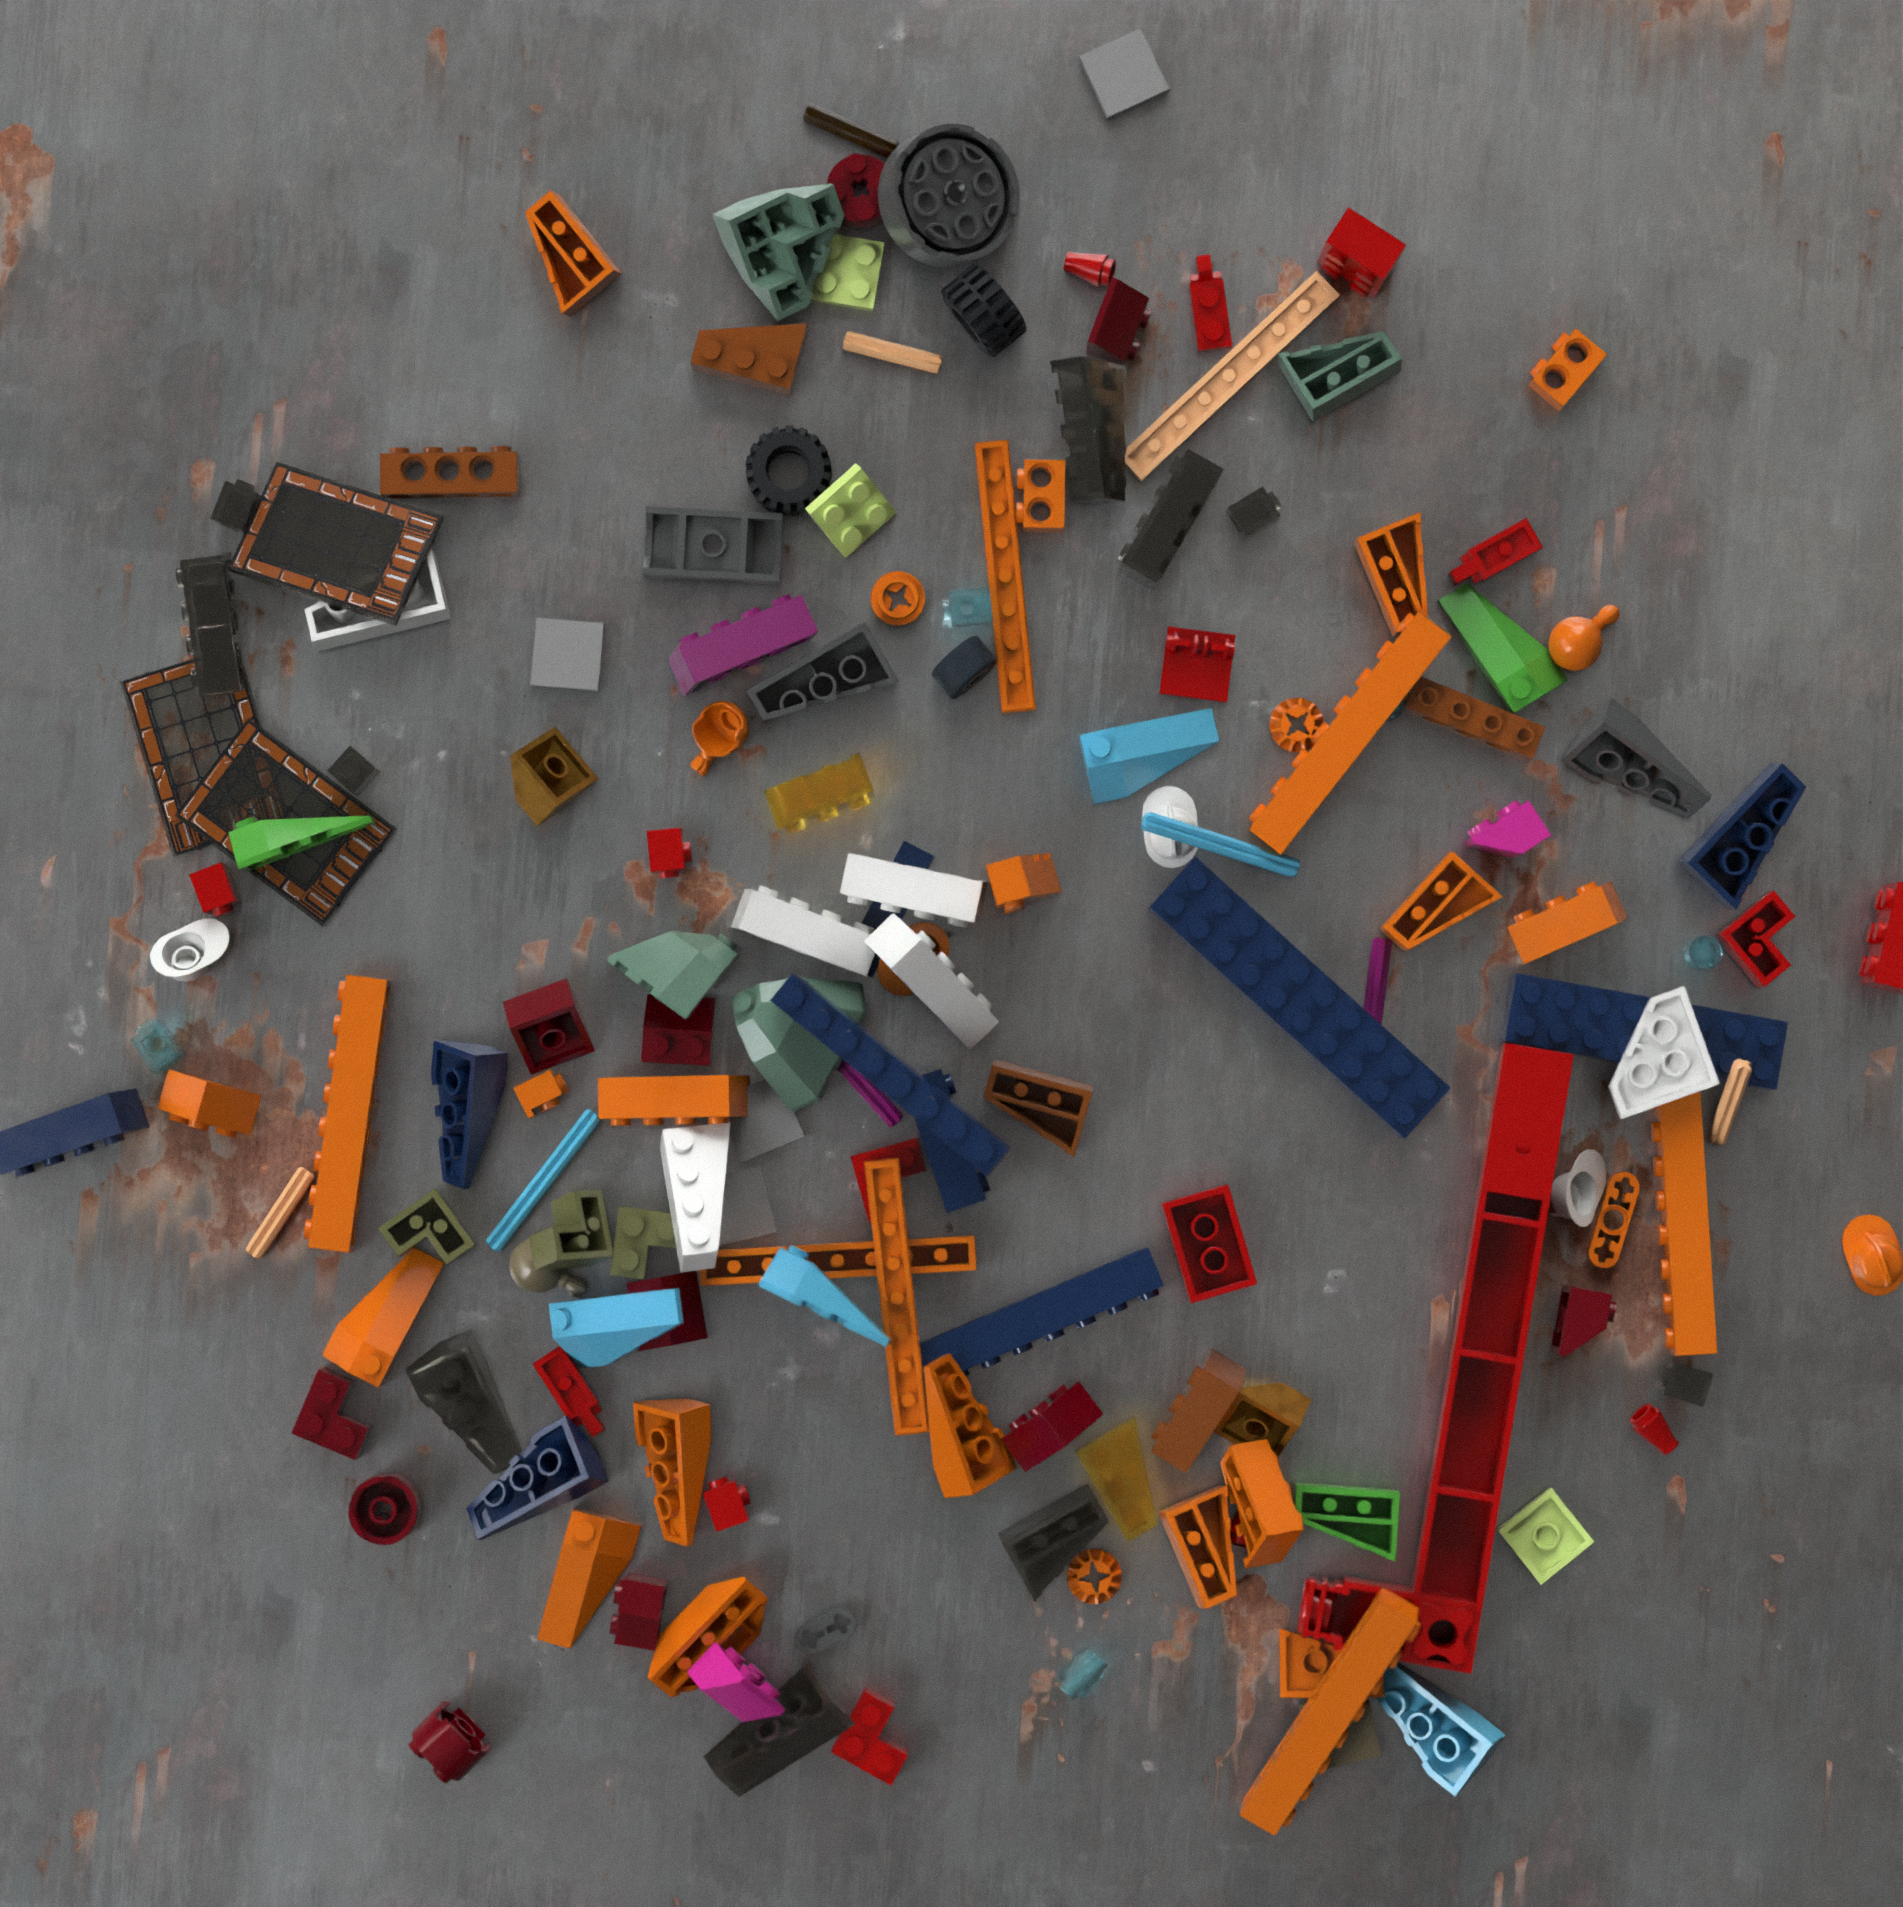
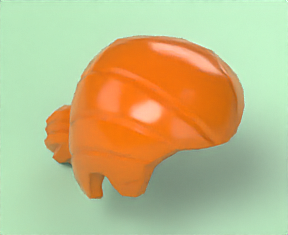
[1548,604,1620,671]
[690,701,750,777]

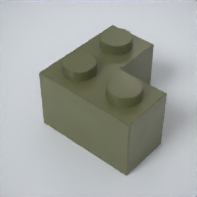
[378,1188,476,1265]
[529,1190,614,1270]
[610,1206,677,1279]

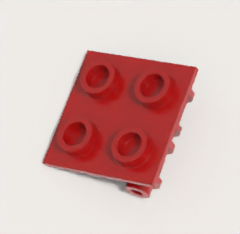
[1159,626,1236,703]

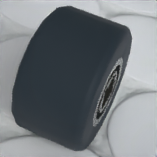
[931,636,997,699]

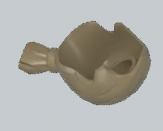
[509,1239,587,1298]

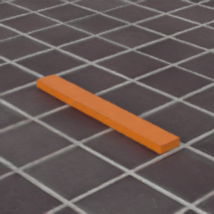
[975,440,1036,714]
[864,1158,929,1436]

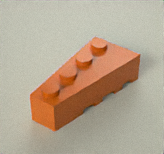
[598,1075,750,1126]

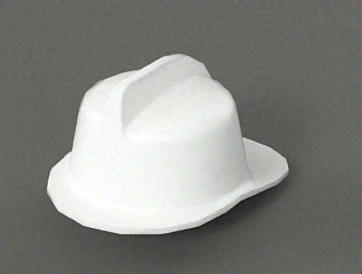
[1142,786,1198,868]
[150,918,230,982]
[1549,1149,1606,1227]

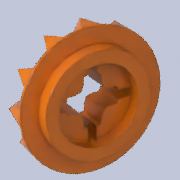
[871,571,925,626]
[1269,698,1324,752]
[1067,1549,1122,1604]

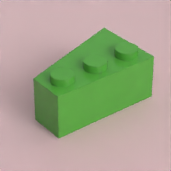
[1292,1482,1400,1562]

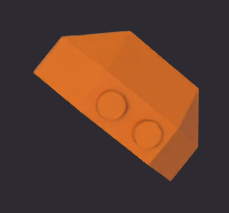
[647,1577,768,1698]

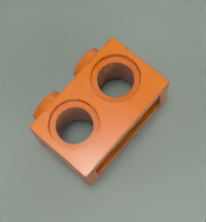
[1528,328,1607,411]
[1016,459,1066,533]

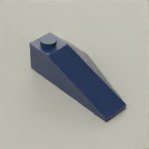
[431,1040,508,1189]
[466,1416,609,1540]

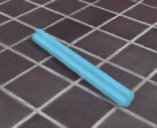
[1141,812,1300,877]
[486,1109,601,1252]

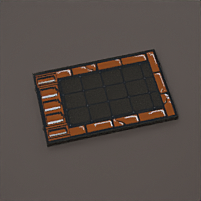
[228,462,444,626]
[120,645,291,857]
[174,718,397,926]

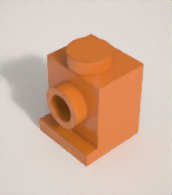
[513,1070,570,1119]

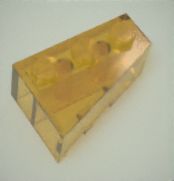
[764,752,875,834]
[1074,1415,1158,1542]

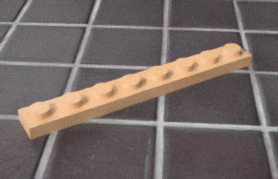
[1118,271,1340,482]

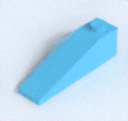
[1079,708,1219,805]
[758,1245,891,1347]
[549,1288,683,1368]
[1377,1662,1506,1796]

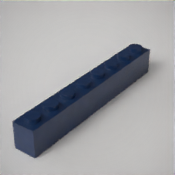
[770,973,1011,1176]
[920,1247,1164,1394]

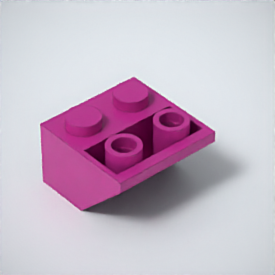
[1463,800,1551,858]
[687,1642,785,1722]

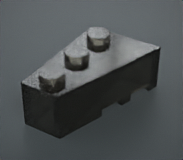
[998,1483,1109,1601]

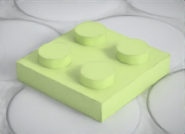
[811,234,885,311]
[805,463,896,558]
[1496,1487,1594,1585]

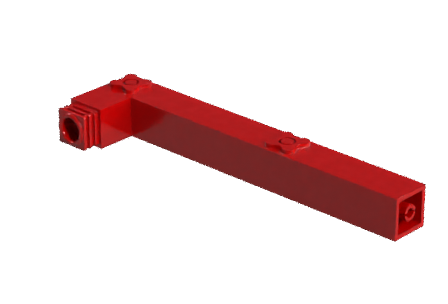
[1297,1043,1574,1674]

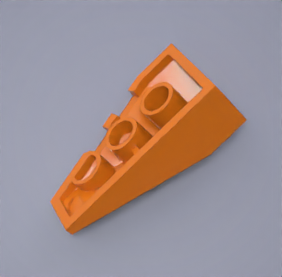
[322,1247,445,1388]
[924,1353,1017,1498]
[633,1398,712,1547]
[537,1506,642,1649]

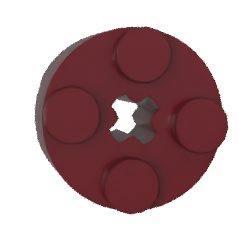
[827,153,885,230]
[348,1473,422,1545]
[409,1701,491,1783]

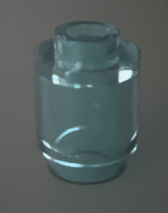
[1058,1647,1108,1700]

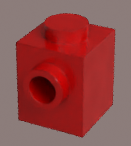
[647,828,692,879]
[189,862,241,918]
[703,1476,752,1532]

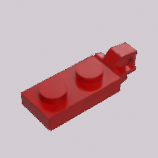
[1189,254,1232,352]
[1448,518,1543,586]
[533,1346,606,1438]

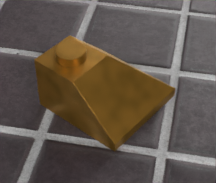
[510,727,599,826]
[1214,1382,1312,1456]

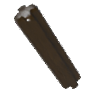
[803,103,899,158]

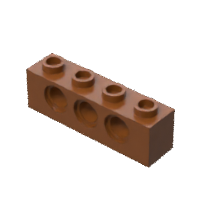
[380,446,520,499]
[1401,677,1545,762]

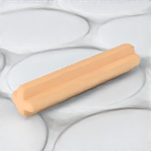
[843,331,943,374]
[1708,1059,1752,1146]
[246,1167,315,1259]

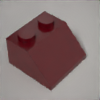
[1086,277,1152,367]
[503,978,595,1075]
[641,994,716,1066]
[626,1270,708,1351]
[1550,1284,1616,1356]

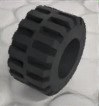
[941,264,1027,357]
[745,425,832,516]

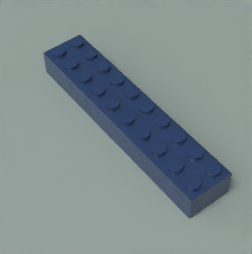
[1148,856,1451,1139]

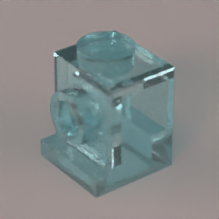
[942,587,993,628]
[130,1019,187,1074]

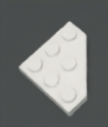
[1608,986,1720,1119]

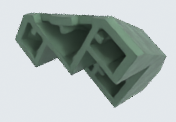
[712,183,844,321]
[606,931,740,1020]
[732,977,867,1112]

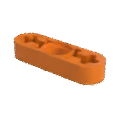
[1586,1172,1640,1268]

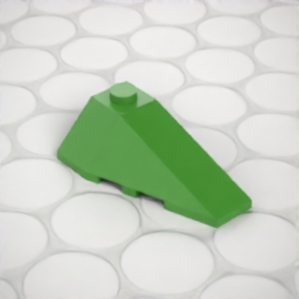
[1438,583,1568,714]
[228,816,375,872]

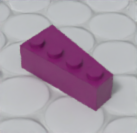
[668,594,818,697]

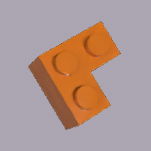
[157,1069,262,1138]

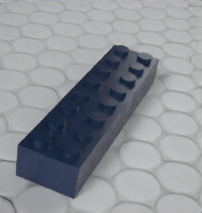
[1500,973,1788,1090]

